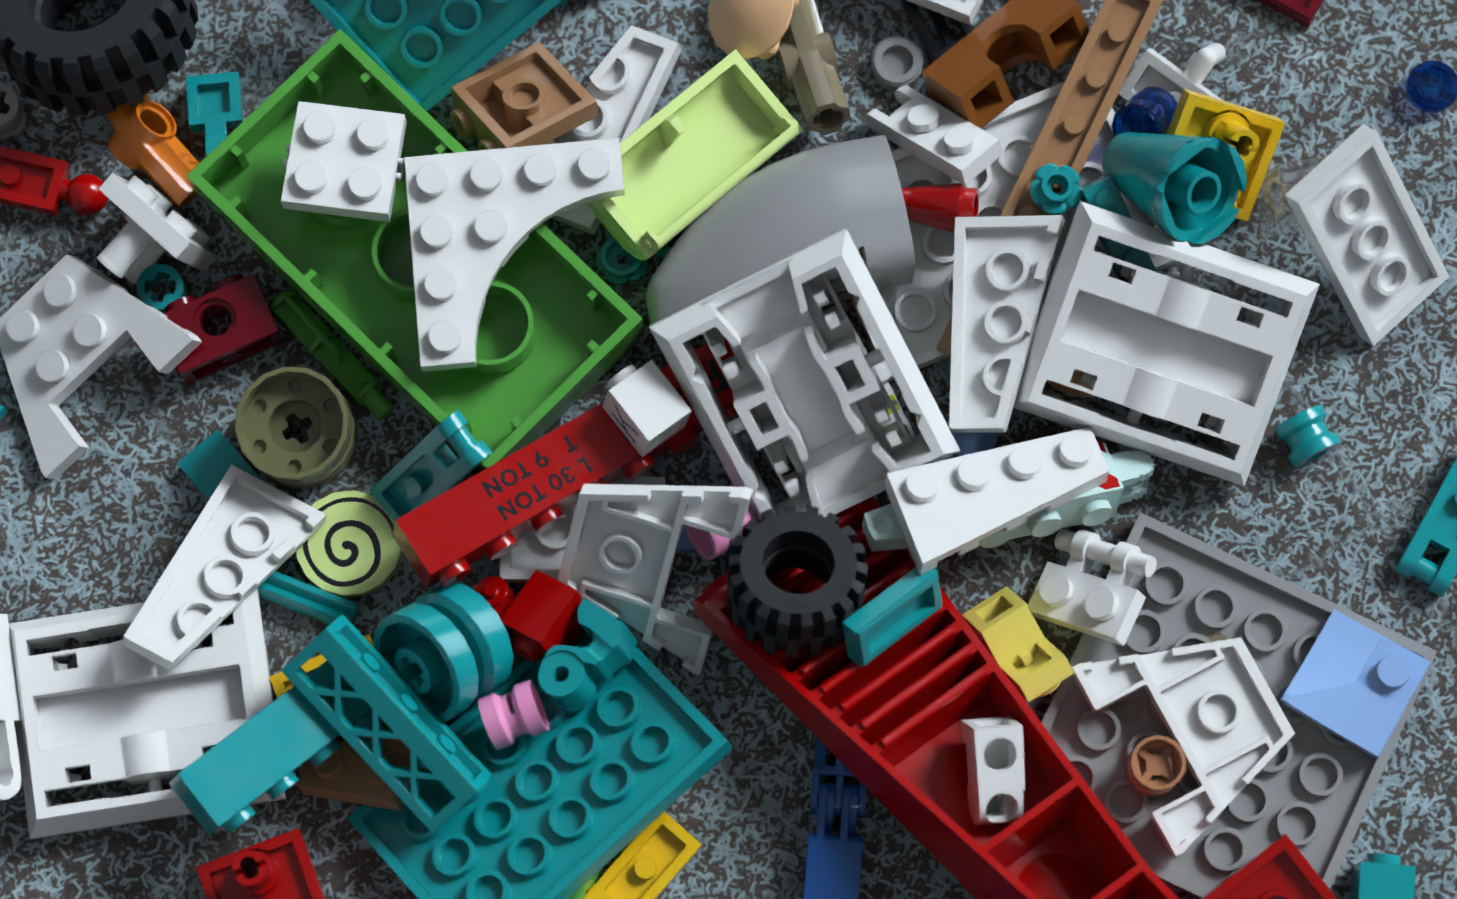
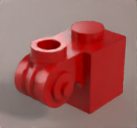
[473,570,585,663]

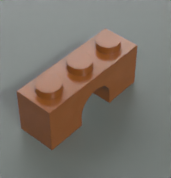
[921,0,1089,129]

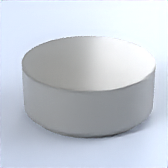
[871,36,923,91]

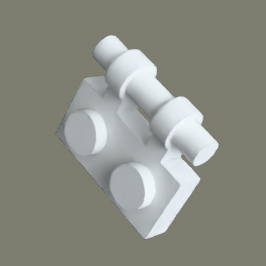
[1028,529,1157,646]

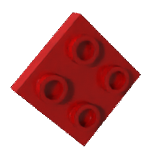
[195,828,326,899]

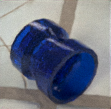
[1112,87,1177,137]

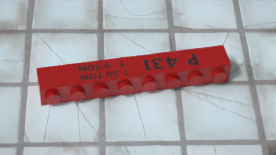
[392,338,739,590]

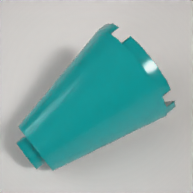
[1102,132,1247,244]

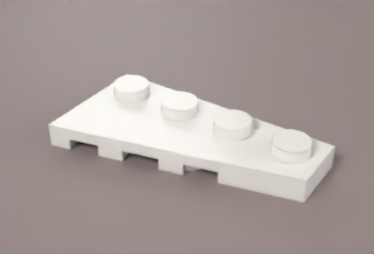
[551,25,682,235]
[949,215,1065,433]
[884,427,1110,575]
[122,464,327,671]

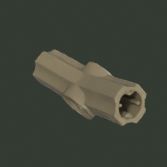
[777,0,851,136]

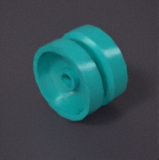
[374,583,513,721]

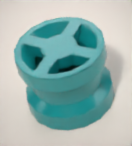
[1274,405,1342,468]

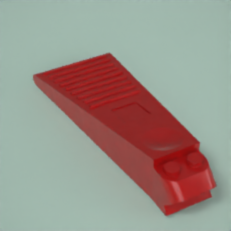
[692,496,1178,899]

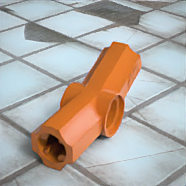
[106,93,199,210]

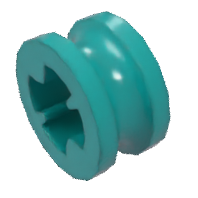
[136,264,187,313]

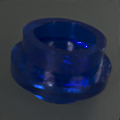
[1406,60,1457,113]

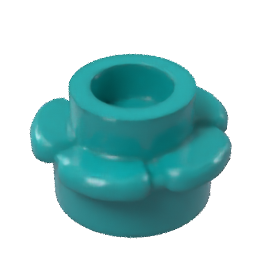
[1029,163,1082,215]
[596,235,647,285]

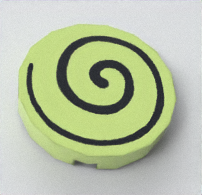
[296,490,403,599]

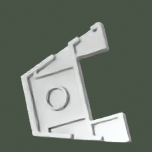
[0,254,202,479]
[557,484,753,675]
[1072,637,1295,859]

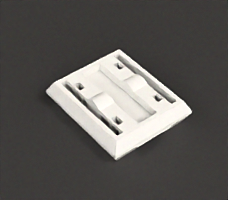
[1013,201,1320,486]
[649,228,961,523]
[9,588,286,839]

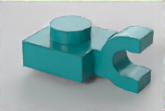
[186,71,244,156]

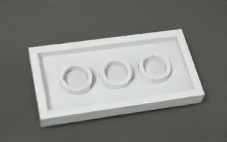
[1285,124,1449,346]

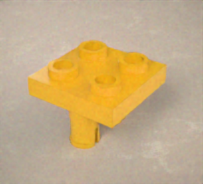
[1166,88,1285,222]

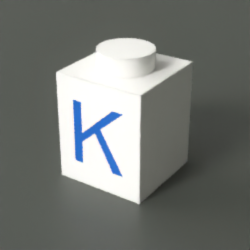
[602,360,692,457]

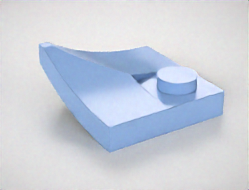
[1281,610,1431,760]

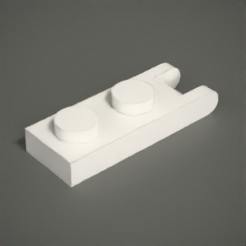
[864,85,1003,185]

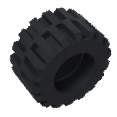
[726,504,868,658]

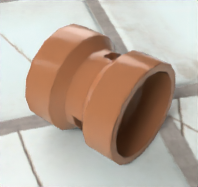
[1126,735,1186,797]

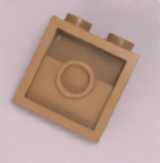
[450,41,598,150]

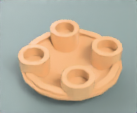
[708,0,800,60]

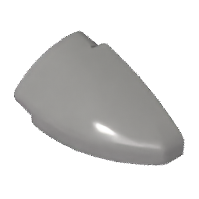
[645,135,915,335]

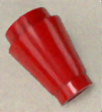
[902,183,979,233]

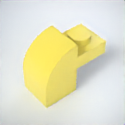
[962,586,1074,702]

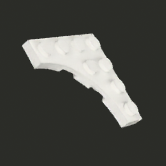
[404,138,625,372]

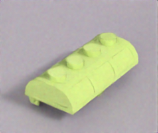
[587,49,803,261]

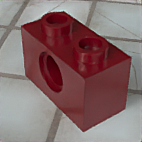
[163,274,285,385]

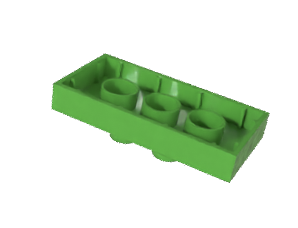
[186,29,645,471]

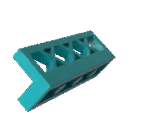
[281,614,492,833]

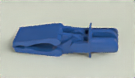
[803,737,867,899]

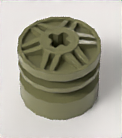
[235,366,358,489]

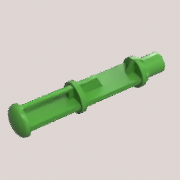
[270,289,395,421]

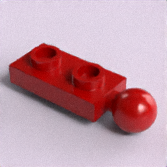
[0,146,108,216]

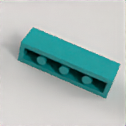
[168,661,372,835]

